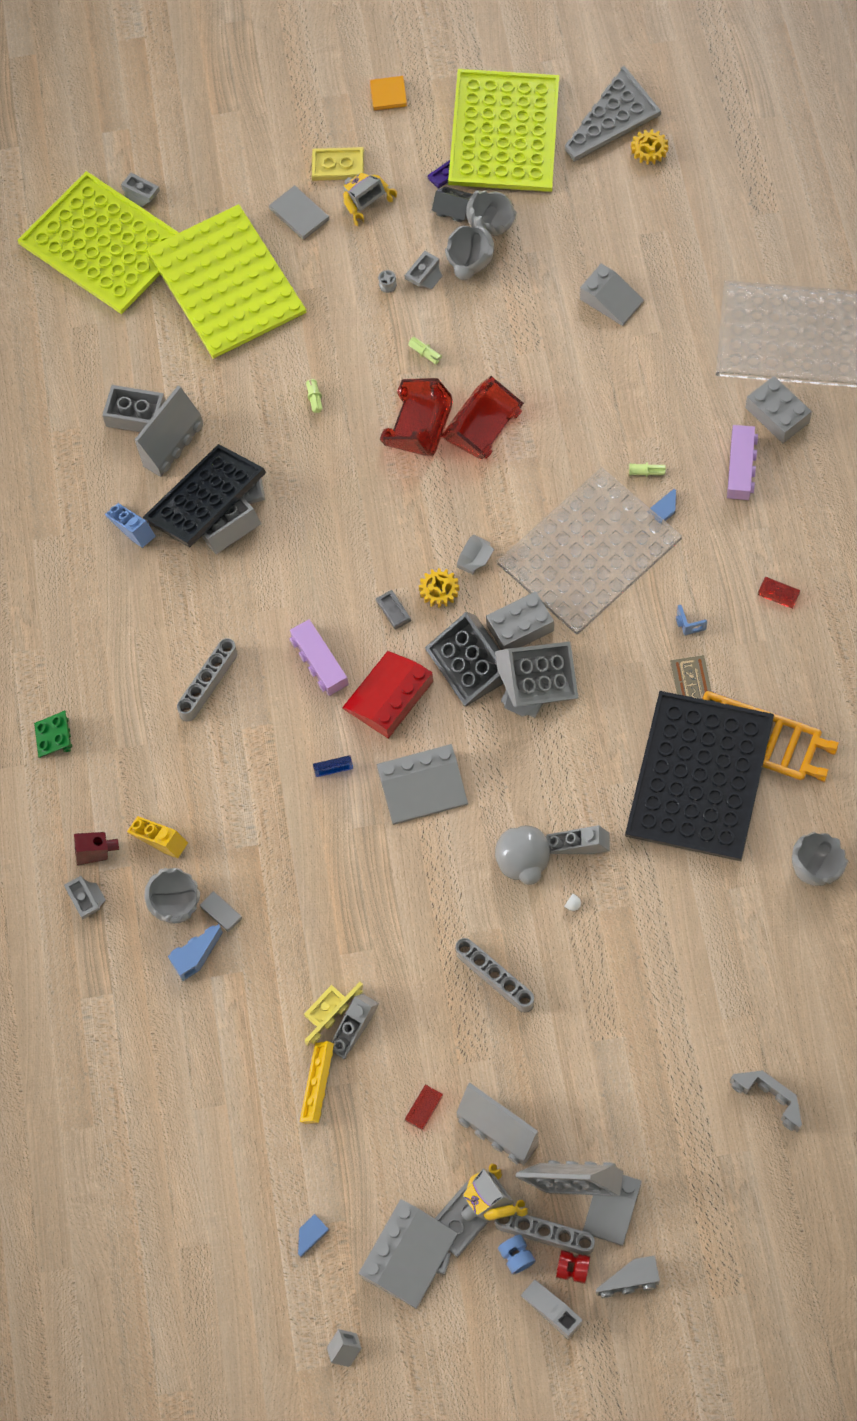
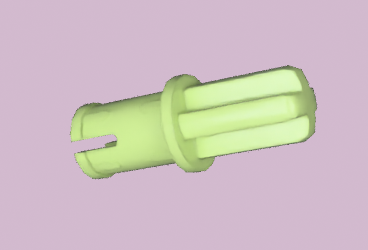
[408,337,442,365]
[306,379,323,413]
[629,462,666,477]

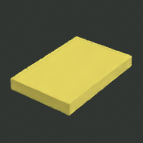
[312,147,364,181]

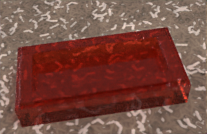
[405,1084,443,1131]

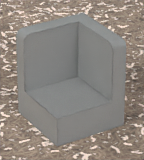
[327,1329,362,1367]

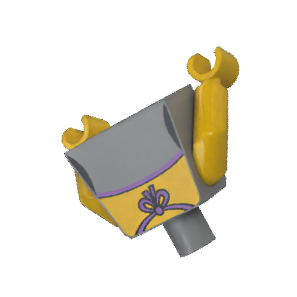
[343,173,397,226]
[462,1164,528,1222]

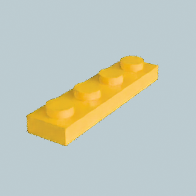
[300,1041,334,1124]

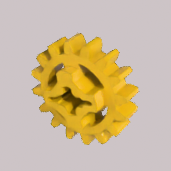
[631,129,668,165]
[419,568,460,608]

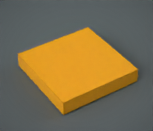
[370,76,407,111]

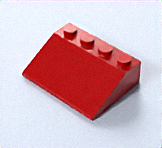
[342,651,434,739]

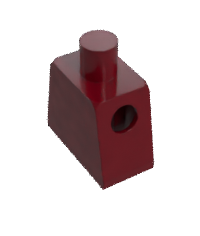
[74,832,119,866]

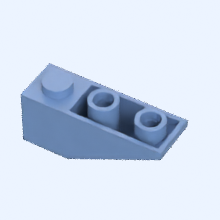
[105,503,156,548]
[168,924,223,981]

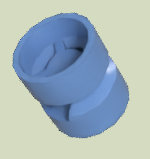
[498,1234,536,1275]

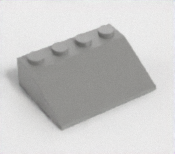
[135,386,203,477]
[495,642,578,707]
[377,744,468,825]
[456,1083,538,1165]
[516,1160,623,1196]
[358,1199,458,1309]

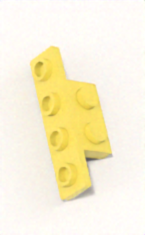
[304,982,363,1046]

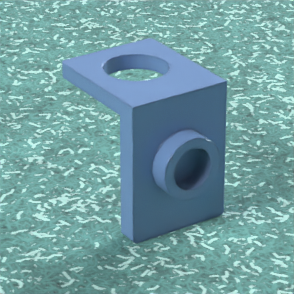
[676,605,707,636]

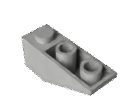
[546,825,610,854]
[331,993,379,1059]
[596,1256,660,1298]
[521,1280,583,1340]

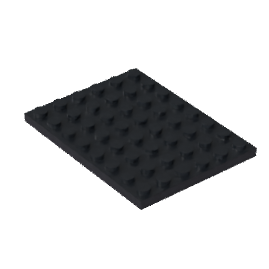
[625,691,774,862]

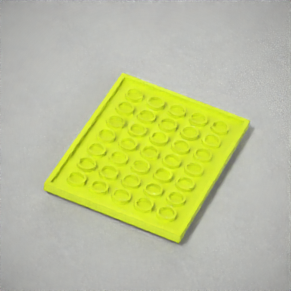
[448,69,559,192]
[17,171,179,314]
[146,204,306,359]

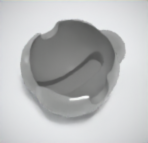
[445,225,494,280]
[495,825,550,885]

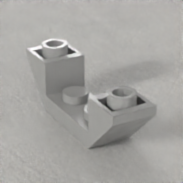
[730,1070,802,1132]

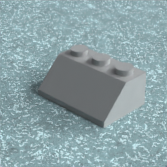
[202,497,261,554]

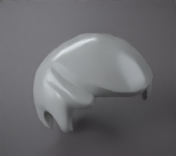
[466,190,517,236]
[792,832,848,886]
[145,868,200,924]

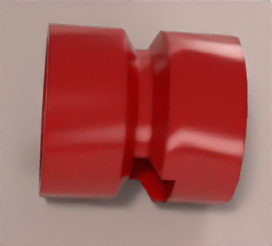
[556,1250,591,1284]

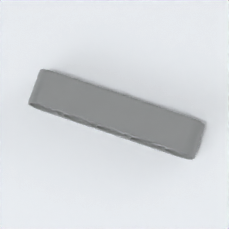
[177,638,237,722]
[455,938,534,1013]
[494,1212,595,1255]

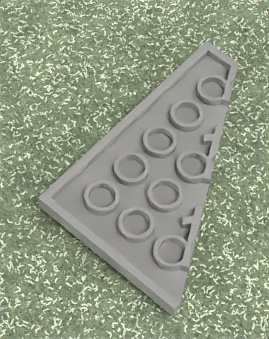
[565,66,661,161]

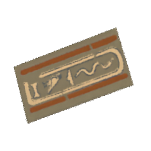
[670,655,714,702]

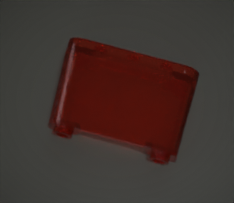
[441,376,524,460]
[380,378,453,456]

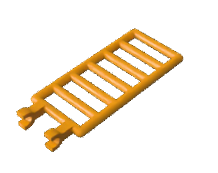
[702,691,839,782]

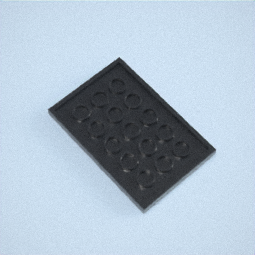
[143,444,266,548]

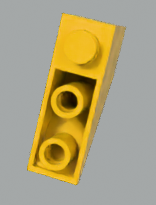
[127,816,188,859]

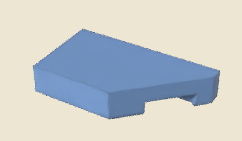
[649,489,676,524]
[298,1214,329,1257]

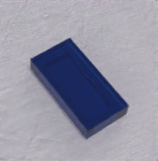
[313,755,353,777]

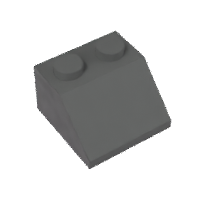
[432,186,473,222]

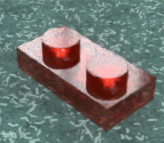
[758,576,800,609]

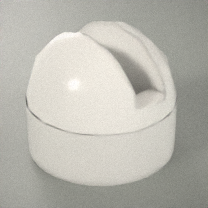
[564,894,581,911]

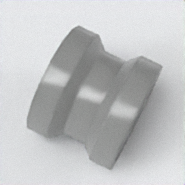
[378,270,397,293]

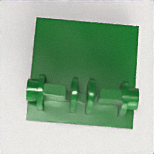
[34,710,72,758]

